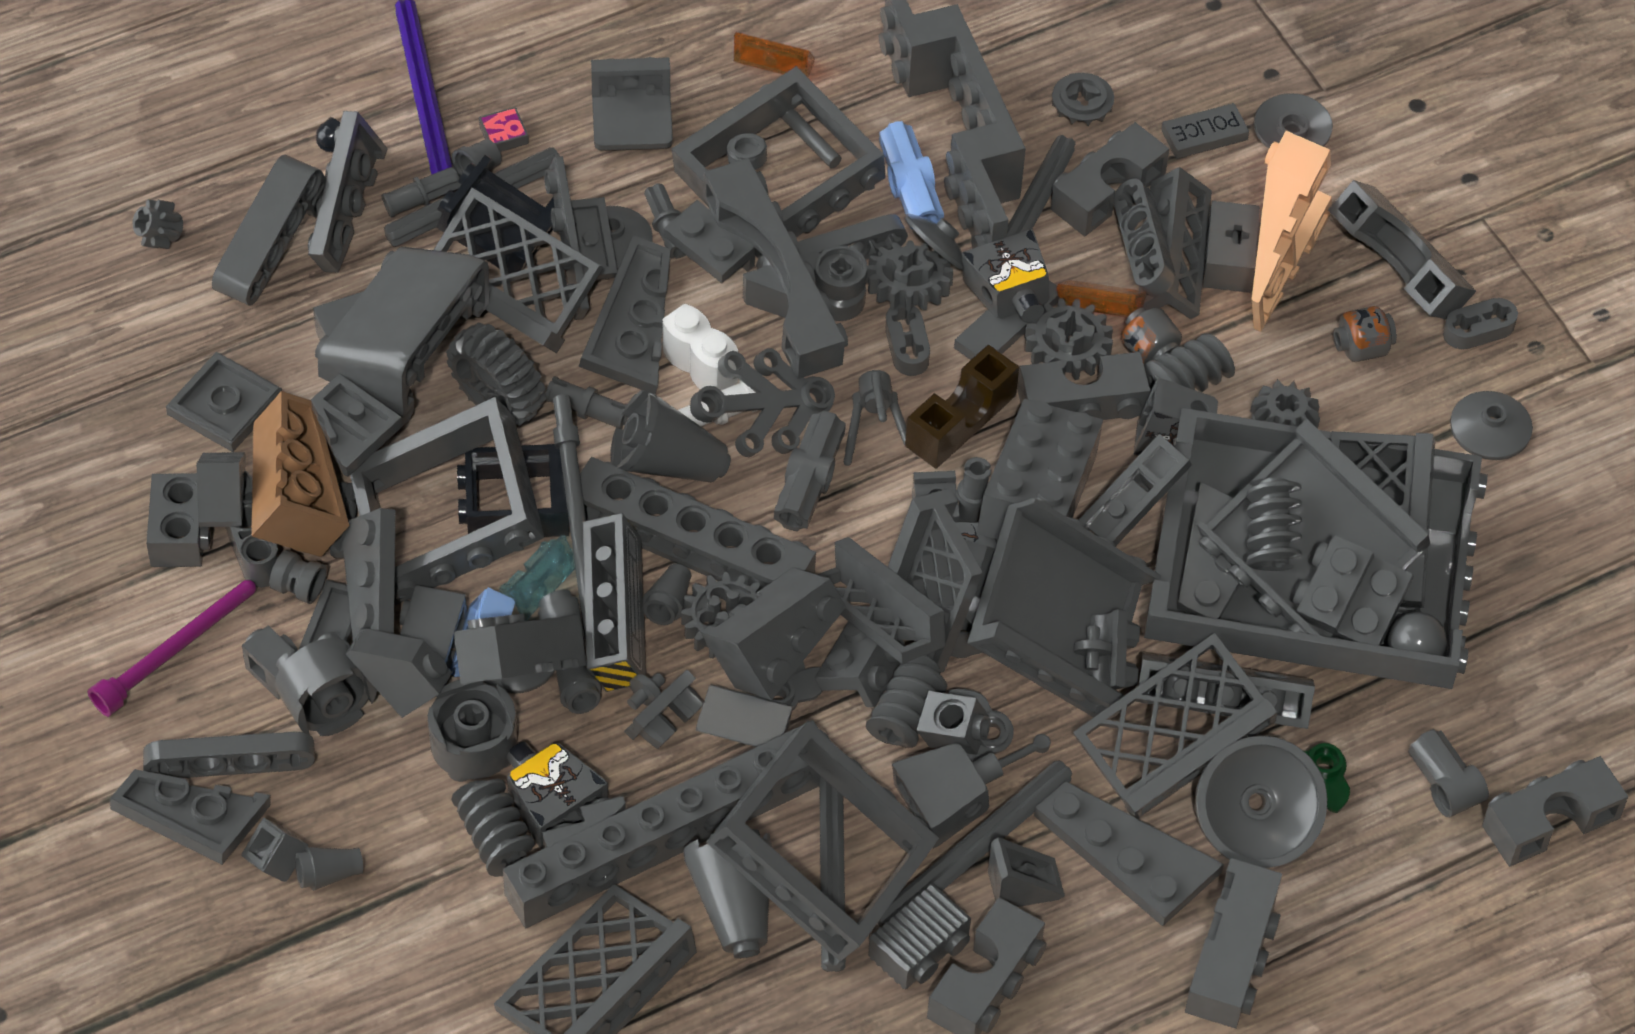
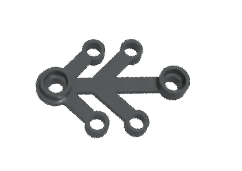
[690,348,835,457]

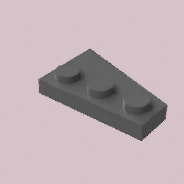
[110,769,270,865]

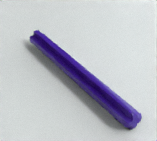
[395,0,452,175]

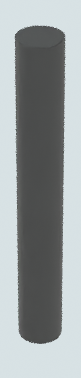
[760,83,842,169]

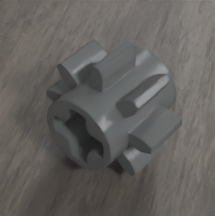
[133,199,183,249]

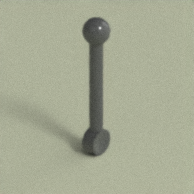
[998,734,1051,768]

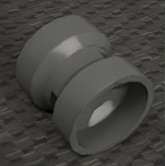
[269,550,327,604]

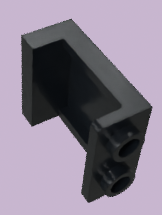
[436,155,555,274]

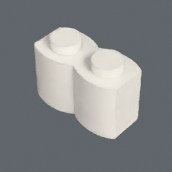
[662,304,738,390]

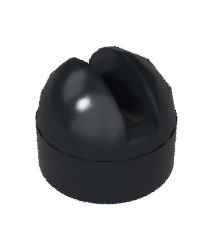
[316,117,340,152]

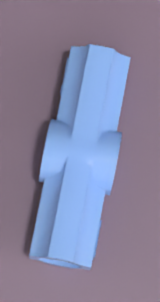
[879,121,944,230]

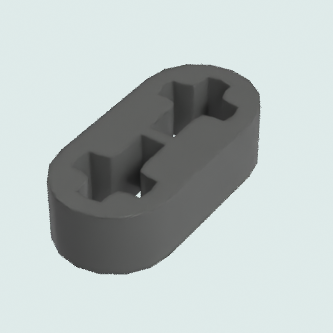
[1443,298,1518,350]
[885,304,930,376]

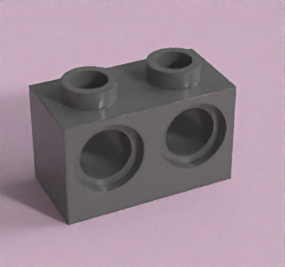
[146,473,211,567]

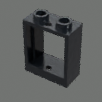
[457,444,569,537]

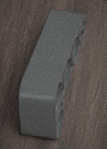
[212,154,326,306]

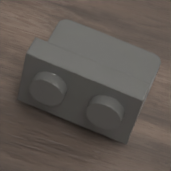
[591,57,673,150]

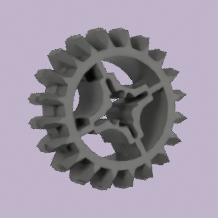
[446,322,546,426]

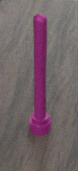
[87,580,256,717]

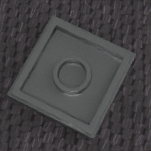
[166,351,282,452]

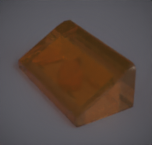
[734,32,815,77]
[1057,280,1146,317]

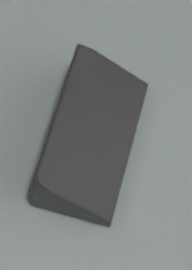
[696,684,793,747]

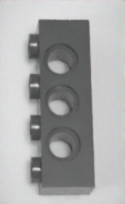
[1136,653,1315,729]

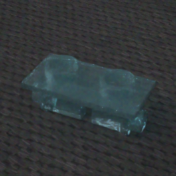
[499,535,575,620]

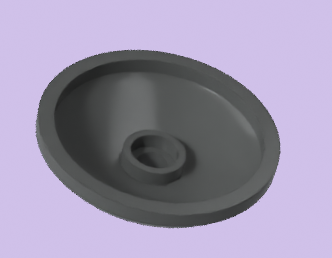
[1196,736,1327,868]

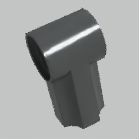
[1409,729,1489,817]

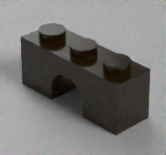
[905,344,1020,469]

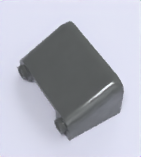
[315,246,489,418]

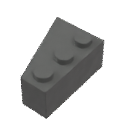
[1185,858,1282,1029]

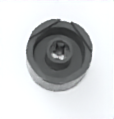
[275,632,377,736]
[428,679,517,782]

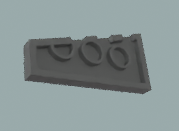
[579,235,671,394]

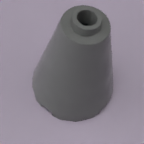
[610,390,731,483]
[683,829,772,959]

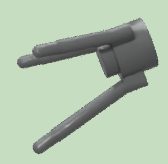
[844,370,907,466]

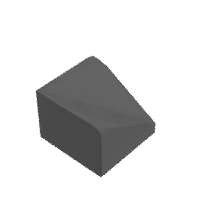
[241,817,308,882]

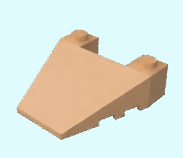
[1252,131,1332,332]

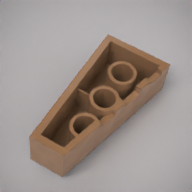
[252,391,350,557]

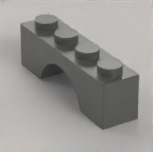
[1328,180,1476,319]

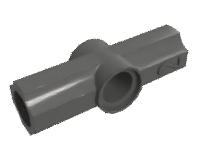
[774,411,846,531]

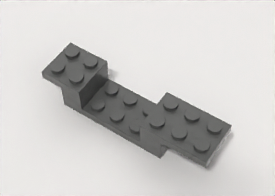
[879,0,1026,249]

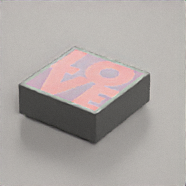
[479,107,529,152]

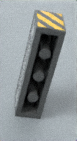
[583,513,646,692]

